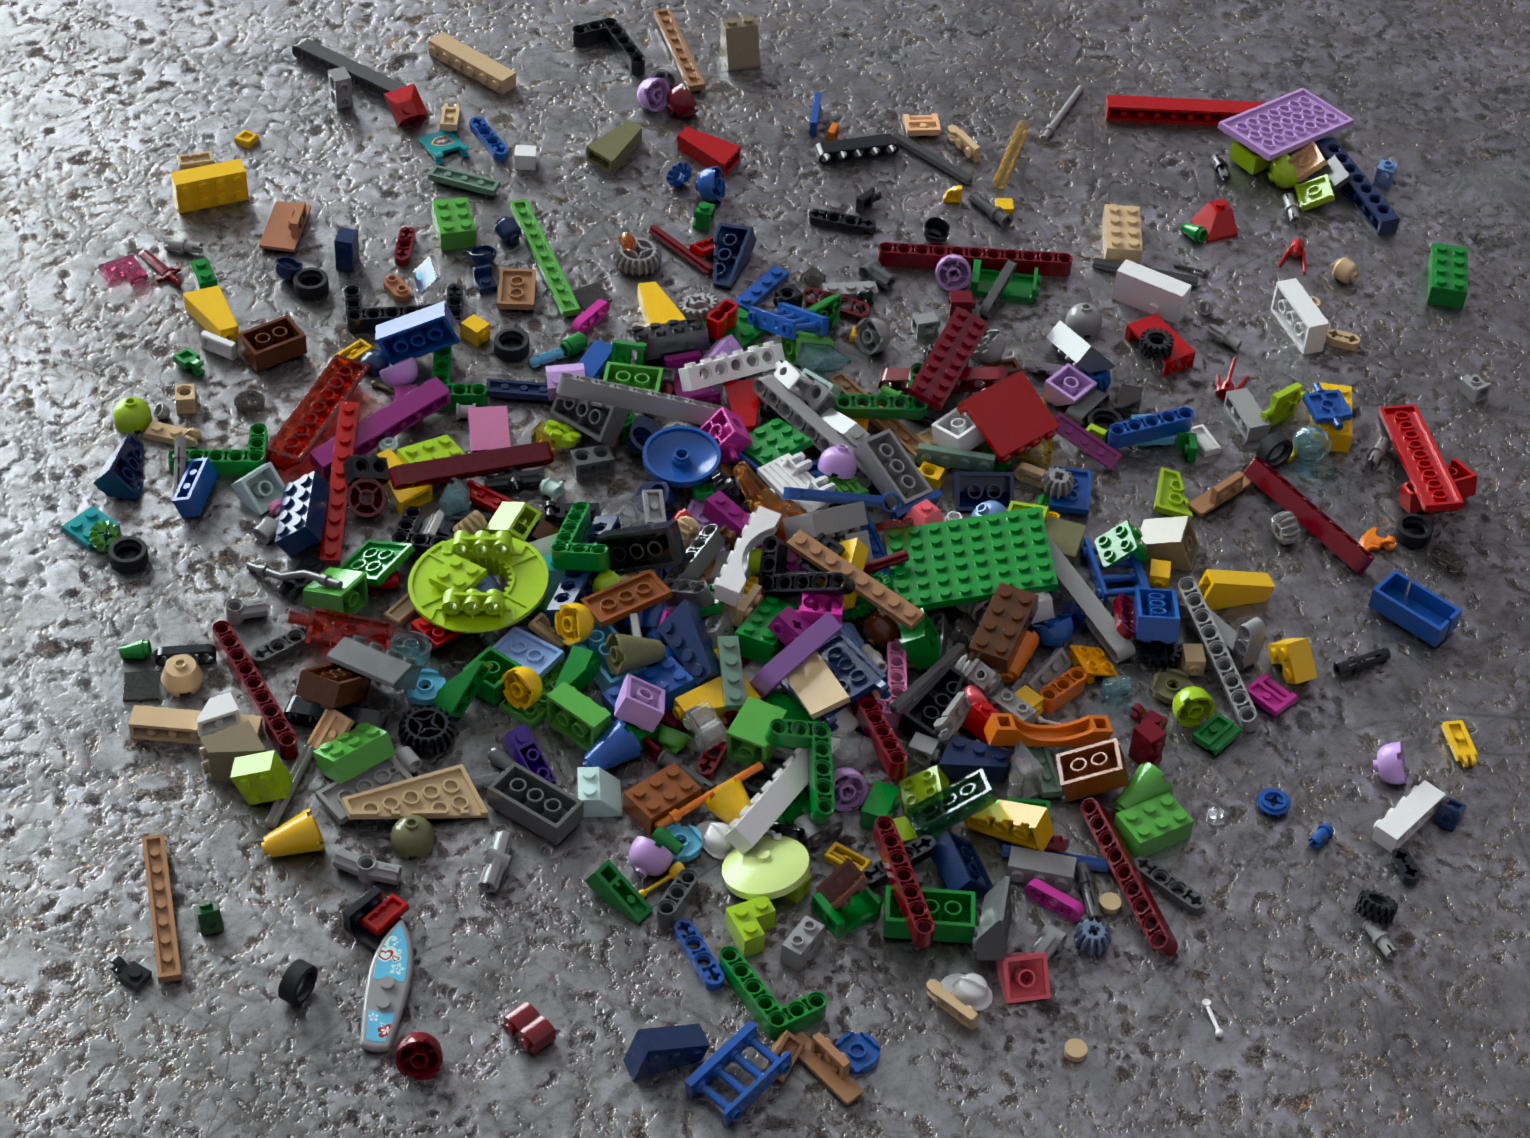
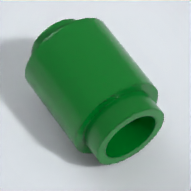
[559,332,588,357]

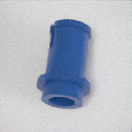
[1308,823,1334,849]

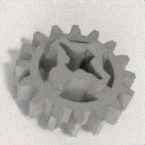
[678,292,718,320]

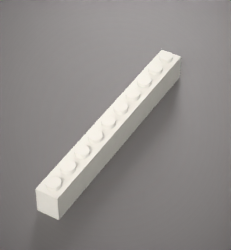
[724,708,859,855]

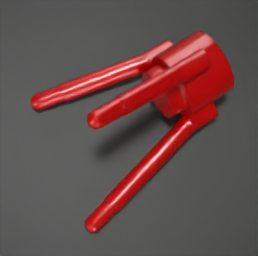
[1278,238,1306,274]
[1215,357,1249,400]

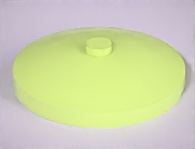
[722,835,811,900]

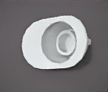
[696,821,735,859]
[941,973,993,1011]

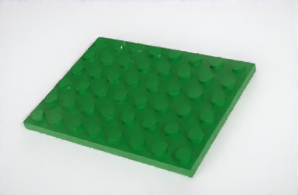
[884,507,1059,610]

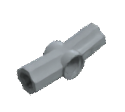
[478,830,513,893]
[333,848,402,885]

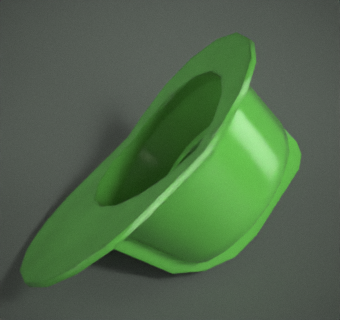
[657,722,694,754]

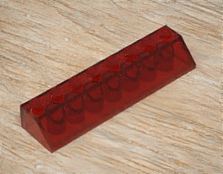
[265,354,370,471]

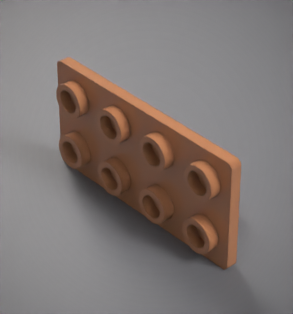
[259,201,311,252]

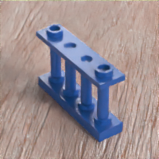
[747,302,829,340]
[1080,538,1150,608]
[685,1020,792,1127]

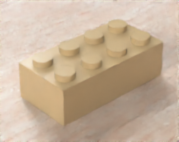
[1102,204,1143,264]

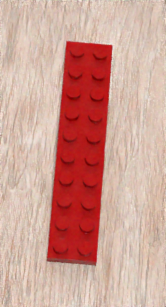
[1379,404,1464,513]

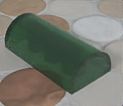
[906,768,999,838]

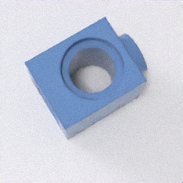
[1373,159,1398,189]

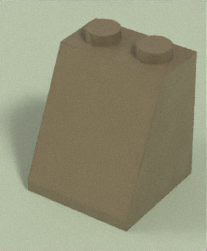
[720,16,760,72]
[1139,516,1199,572]
[198,720,266,781]

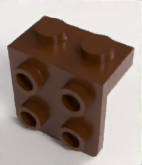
[816,858,868,910]

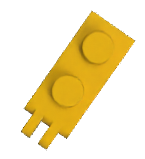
[1441,720,1478,767]

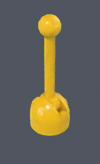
[639,861,685,898]

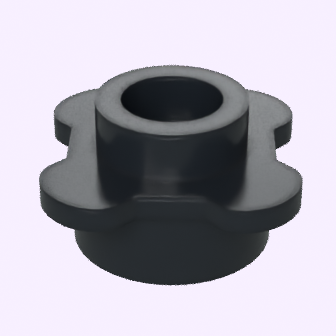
[856,290,874,307]

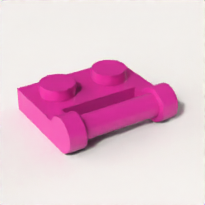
[1246,673,1299,717]

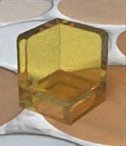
[531,420,556,450]

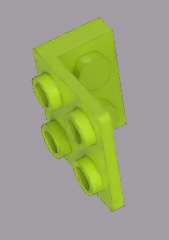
[899,765,955,816]

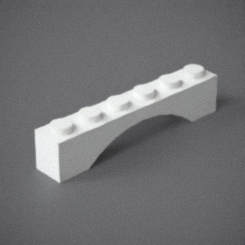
[712,506,782,607]

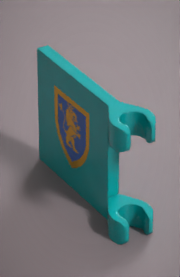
[418,130,469,165]

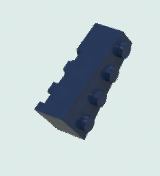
[657,599,721,686]

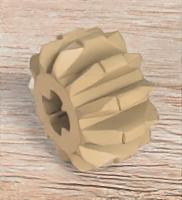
[453,510,488,535]
[676,516,701,550]

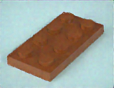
[580,569,672,628]

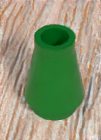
[1181,223,1208,243]
[119,639,152,659]
[650,826,684,856]

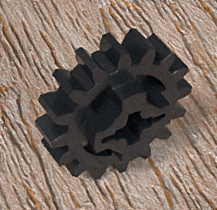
[711,469,741,506]
[1137,640,1182,670]

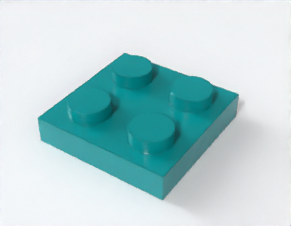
[62,505,120,551]

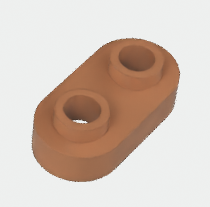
[383,274,412,302]

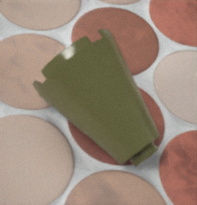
[605,633,666,675]

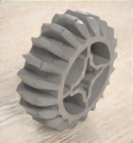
[613,237,662,277]

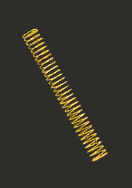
[993,120,1030,189]

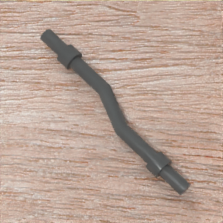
[246,562,343,589]

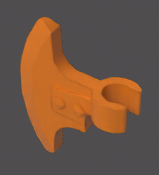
[1359,527,1396,552]

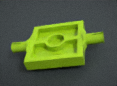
[1260,382,1307,427]

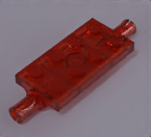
[287,607,414,651]

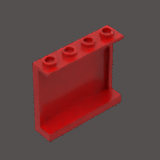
[957,370,1060,465]

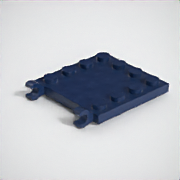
[779,631,892,732]

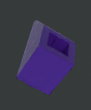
[502,724,556,782]

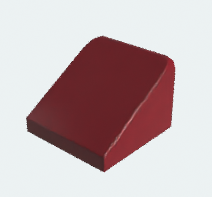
[644,736,663,763]

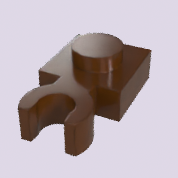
[720,524,738,550]

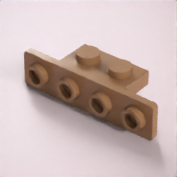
[1188,471,1253,516]
[795,1032,864,1105]

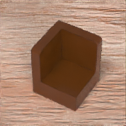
[528,519,559,541]

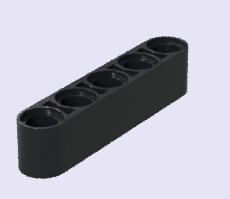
[814,134,899,165]
[283,696,389,732]

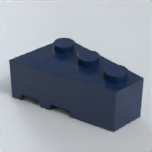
[939,735,1013,784]
[623,1024,710,1082]

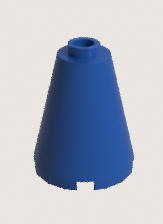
[581,719,642,770]

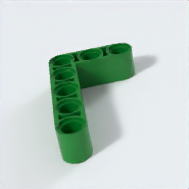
[432,345,488,409]
[834,362,928,420]
[167,423,269,476]
[551,501,610,571]
[765,718,835,825]
[719,946,827,1041]

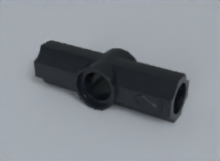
[484,467,545,493]

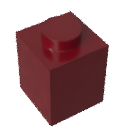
[948,290,976,316]

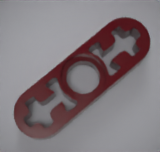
[394,227,416,267]

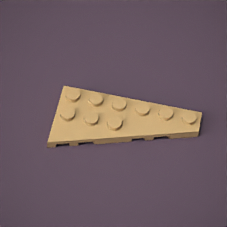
[341,764,489,820]

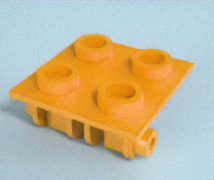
[1069,645,1118,684]

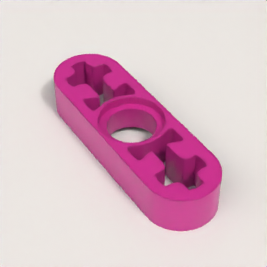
[571,299,610,334]
[1025,878,1085,922]

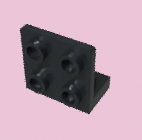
[343,886,408,952]

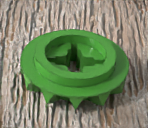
[89,521,121,552]

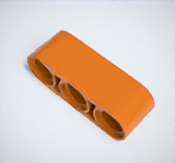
[1039,666,1087,714]

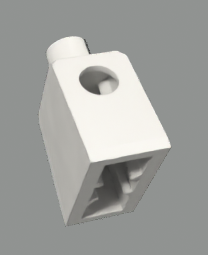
[774,360,813,397]

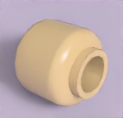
[1331,257,1359,284]

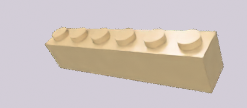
[428,32,516,95]
[128,705,263,744]

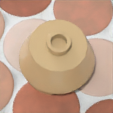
[161,654,203,697]

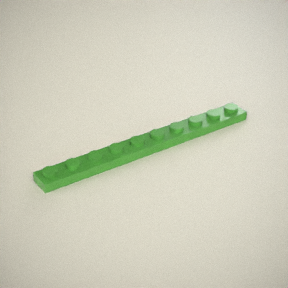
[509,199,580,317]

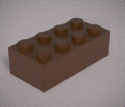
[969,582,1038,673]
[295,662,372,710]

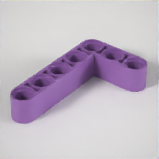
[750,611,843,700]

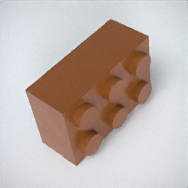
[1056,738,1129,802]
[623,762,702,835]

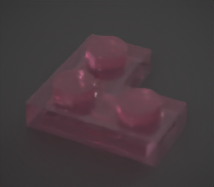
[98,254,148,286]

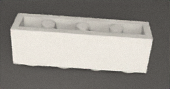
[1372,780,1446,853]

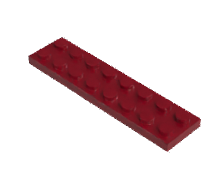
[907,306,990,411]

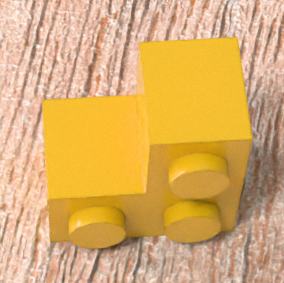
[1267,638,1318,684]

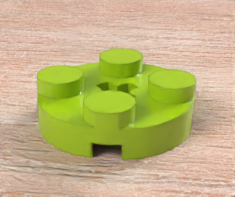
[542,420,582,448]

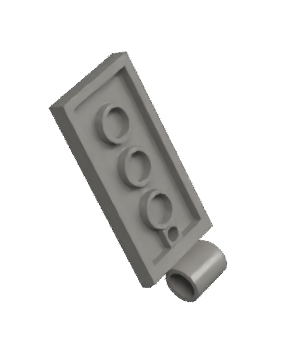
[315,746,422,825]

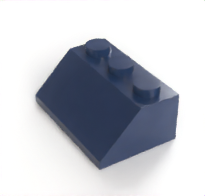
[953,472,1014,511]
[928,830,993,900]

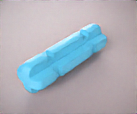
[529,348,565,368]

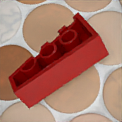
[1399,457,1477,513]

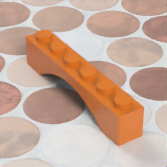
[984,713,1113,747]

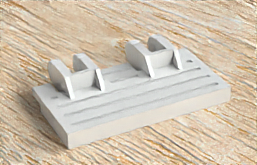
[757,452,836,515]

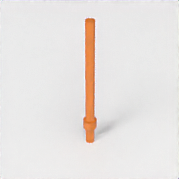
[654,762,764,829]

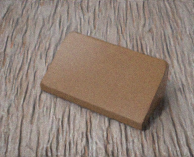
[760,1030,806,1082]

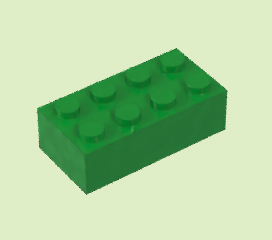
[1427,243,1468,309]
[734,596,799,665]
[883,885,975,944]

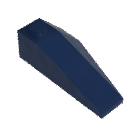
[713,223,757,288]
[93,431,144,499]

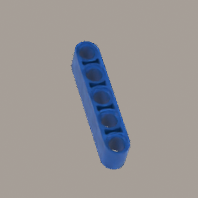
[1107,407,1194,449]

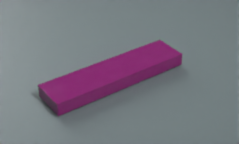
[1055,411,1122,471]

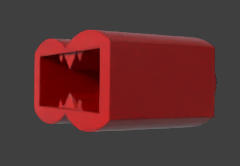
[706,299,738,340]

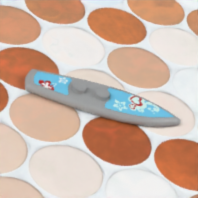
[360,920,414,1052]

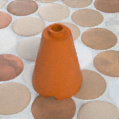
[998,631,1039,683]

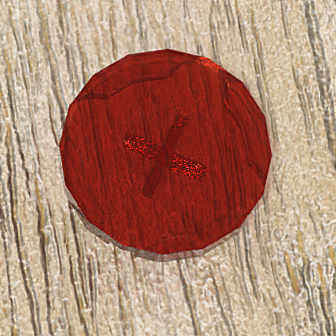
[875,518,915,532]

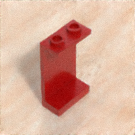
[1125,313,1196,377]

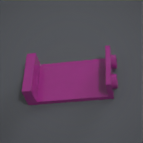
[663,350,721,405]

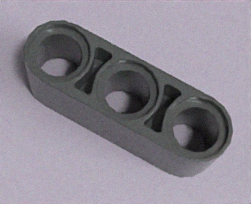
[1065,387,1110,427]
[656,868,698,929]

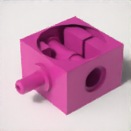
[699,406,753,465]
[795,592,844,632]

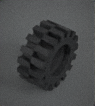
[1139,327,1174,360]
[1354,889,1398,925]

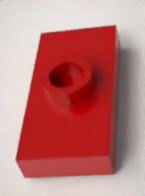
[689,236,714,258]
[361,893,409,936]

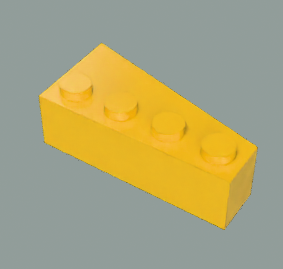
[962,795,1054,851]

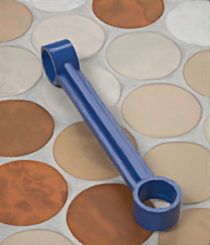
[783,487,901,512]

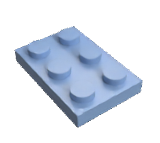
[492,626,565,679]

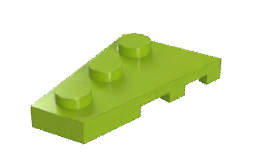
[1153,467,1193,521]

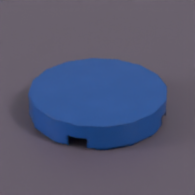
[835,1032,880,1074]

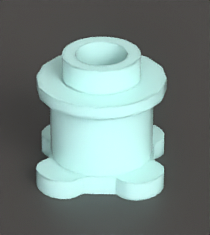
[379,437,398,454]
[539,477,564,502]

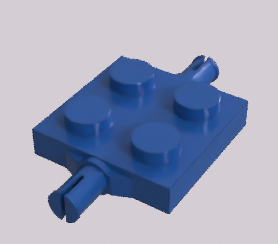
[1302,382,1353,430]

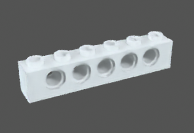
[678,341,785,391]

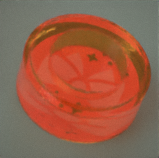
[619,232,636,250]

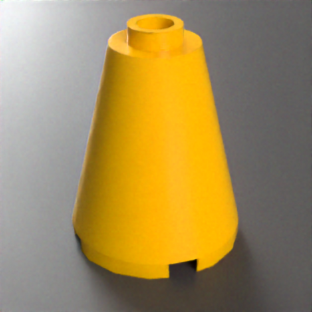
[705,778,752,825]
[261,808,326,858]

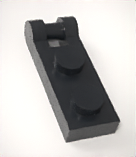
[544,501,600,523]

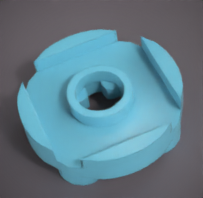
[404,669,446,706]
[666,823,702,864]

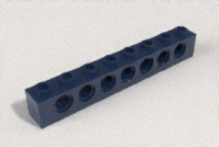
[1315,137,1400,236]
[546,516,621,626]

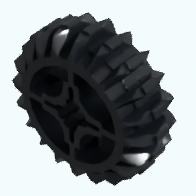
[398,705,456,757]

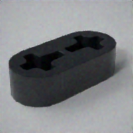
[1389,848,1421,886]

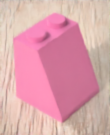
[468,406,511,453]

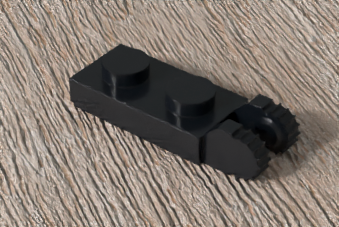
[278,555,325,600]

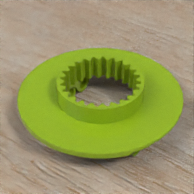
[408,530,549,633]

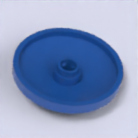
[642,425,721,488]

